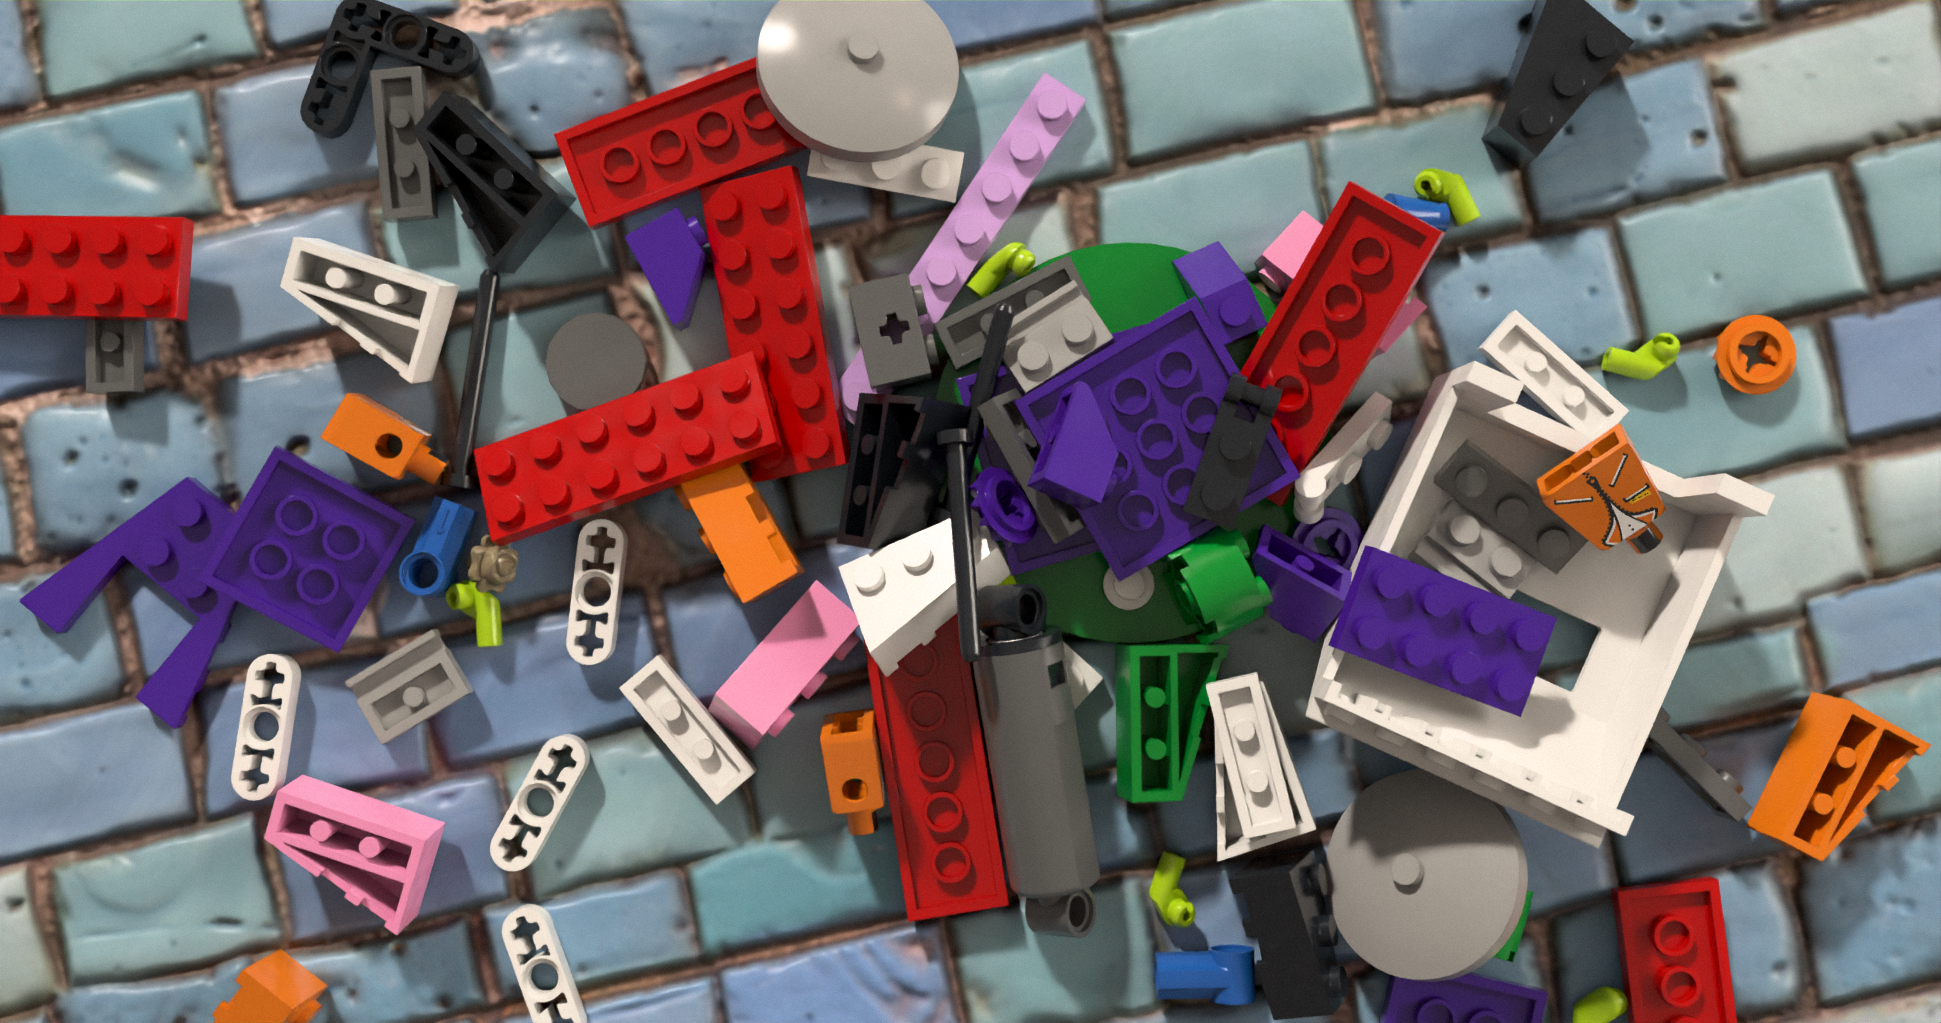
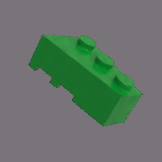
[1115,642,1230,803]

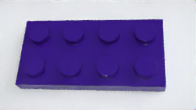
[1328,545,1557,717]

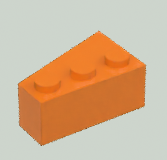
[673,462,806,604]
[1746,692,1931,862]
[212,949,328,1023]

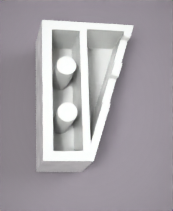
[280,237,460,384]
[838,509,1011,677]
[1214,676,1316,861]

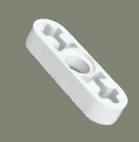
[566,519,628,665]
[231,653,301,801]
[490,734,590,872]
[502,904,587,1023]

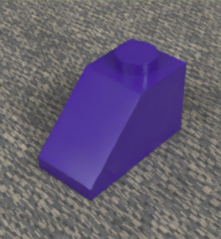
[624,207,710,331]
[1172,241,1268,348]
[1027,381,1119,510]
[1252,524,1352,643]

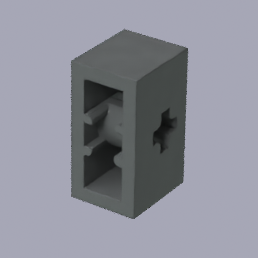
[847,273,939,392]

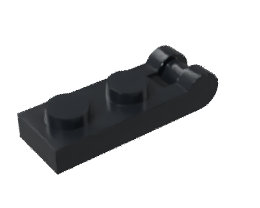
[1182,371,1283,529]

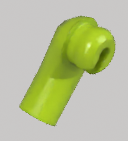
[1413,168,1481,227]
[966,242,1036,300]
[1601,332,1680,380]
[446,580,503,647]
[1149,850,1196,928]
[1572,986,1628,1023]

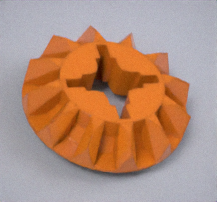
[1712,315,1796,396]

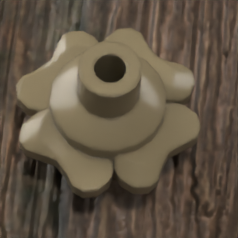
[466,535,518,594]

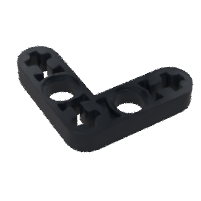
[300,0,480,139]

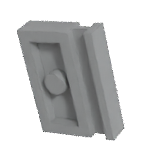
[987,280,1115,395]
[1408,498,1537,600]
[345,629,475,745]

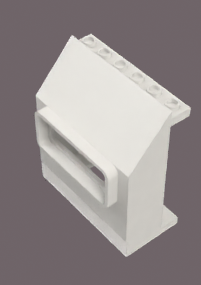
[1305,361,1775,849]

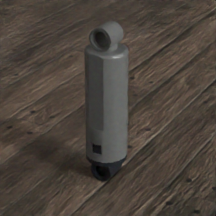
[973,584,1100,938]

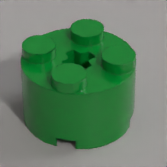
[1159,525,1273,645]

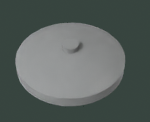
[756,0,959,162]
[1325,769,1528,982]

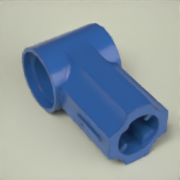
[399,496,479,599]
[1154,944,1256,1005]

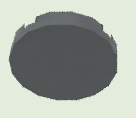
[545,312,649,411]

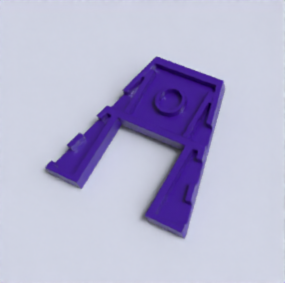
[19,477,239,729]

